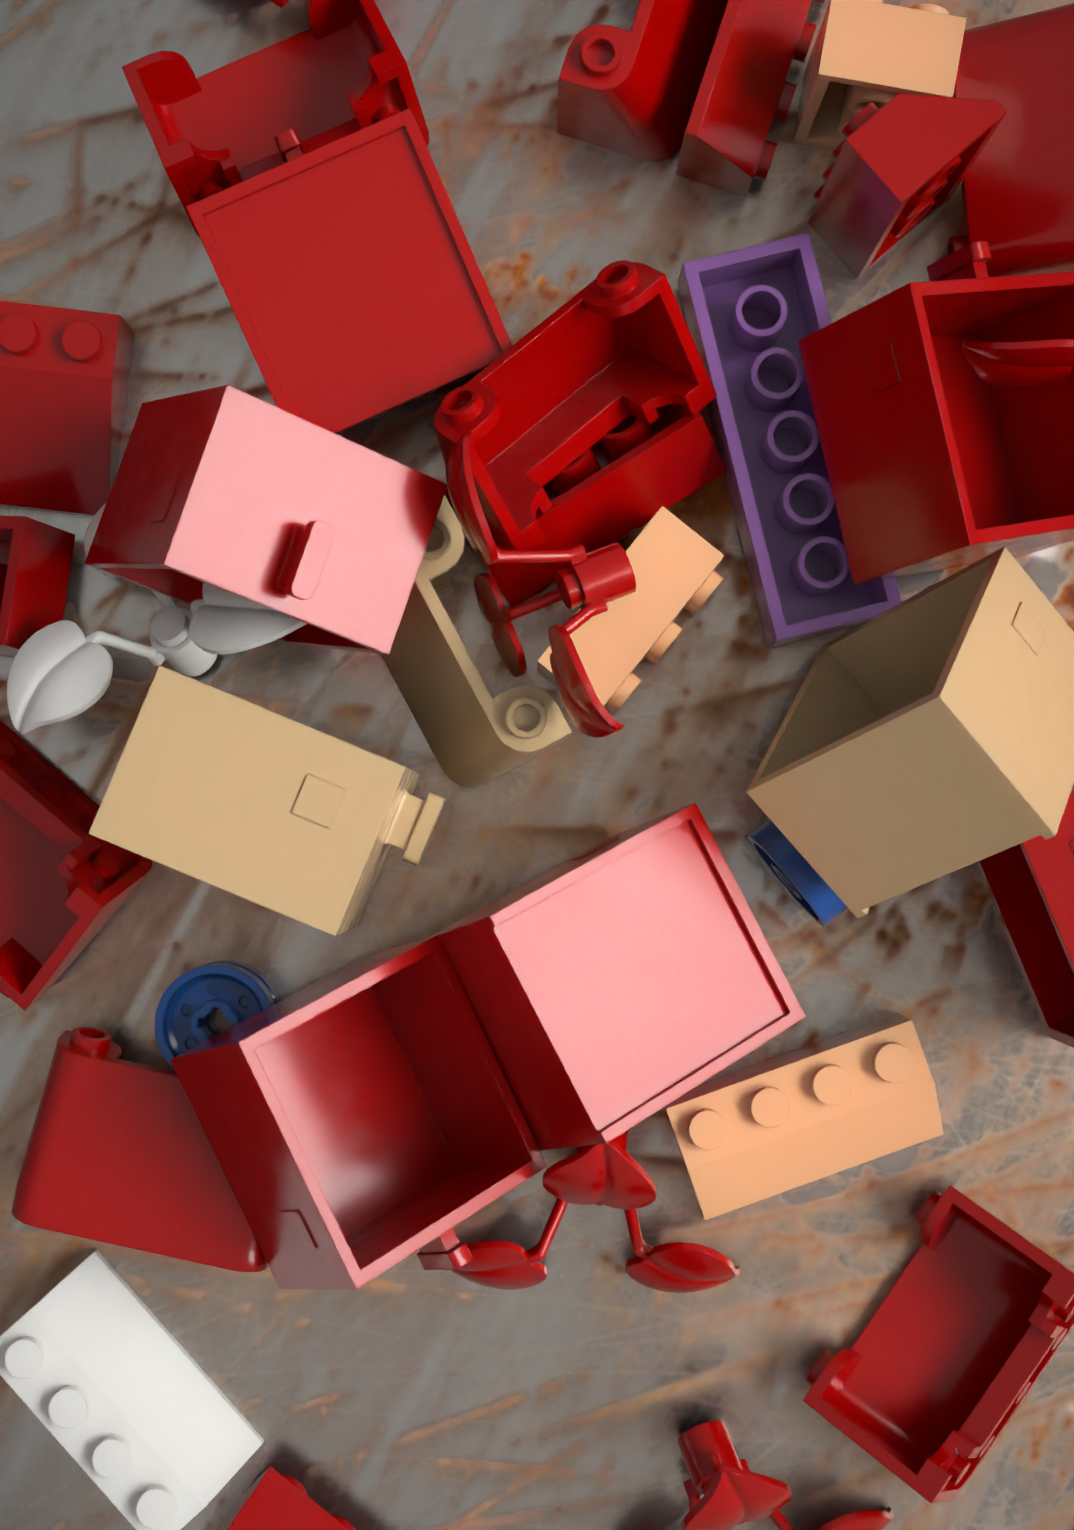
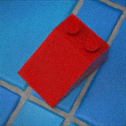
[0,301,135,517]
[0,516,75,657]

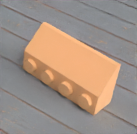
[664,1013,944,1220]

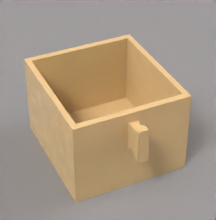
[746,546,1074,919]
[88,665,446,936]

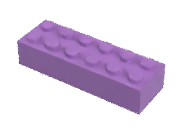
[677,233,902,648]

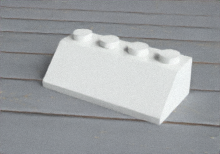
[0,1249,264,1530]

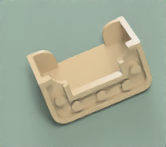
[381,495,572,788]

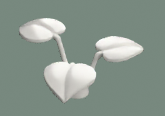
[7,503,307,735]

